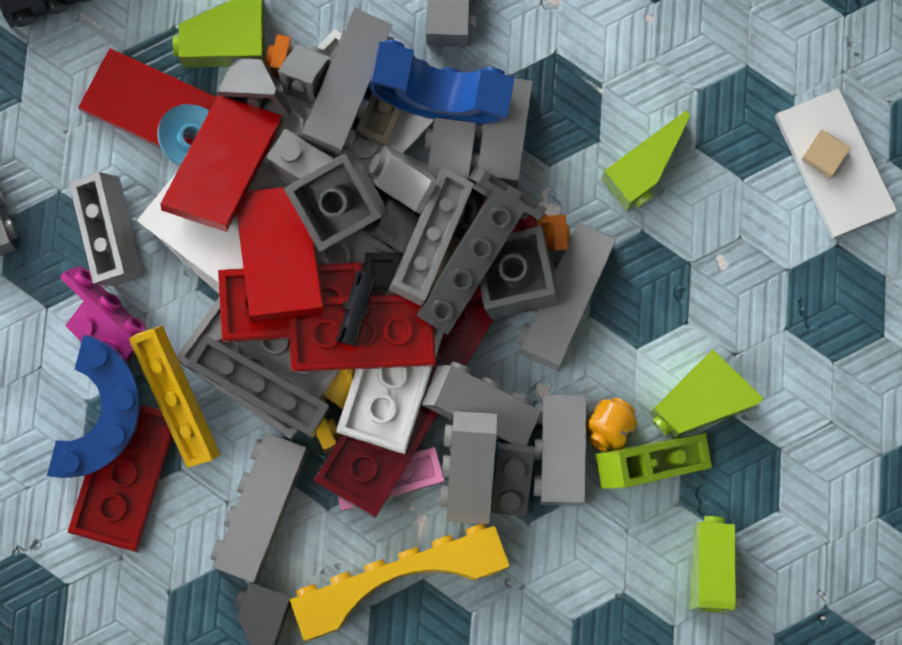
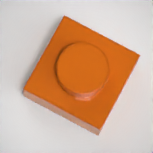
[266,34,292,79]
[537,214,570,251]

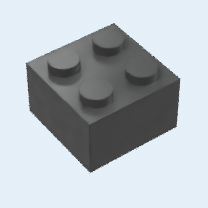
[283,150,389,252]
[480,226,560,320]

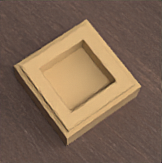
[801,129,851,178]

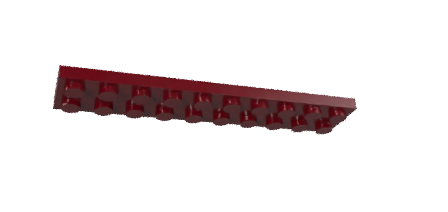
[314,197,548,519]

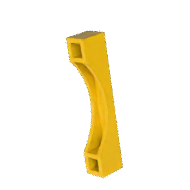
[289,524,510,642]

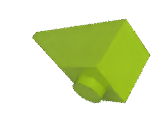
[601,110,691,211]
[595,433,712,489]

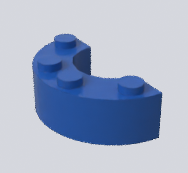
[370,40,515,124]
[47,334,142,478]

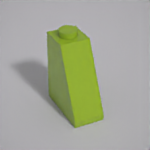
[172,0,265,68]
[650,349,764,438]
[689,516,736,613]

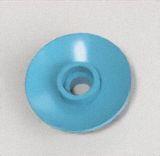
[157,104,209,166]

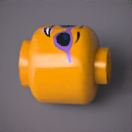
[586,398,637,452]

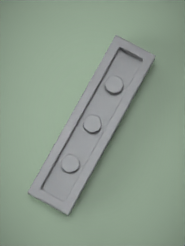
[389,168,474,306]

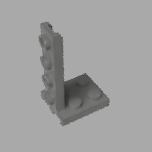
[417,165,547,335]

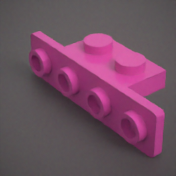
[60,266,146,362]

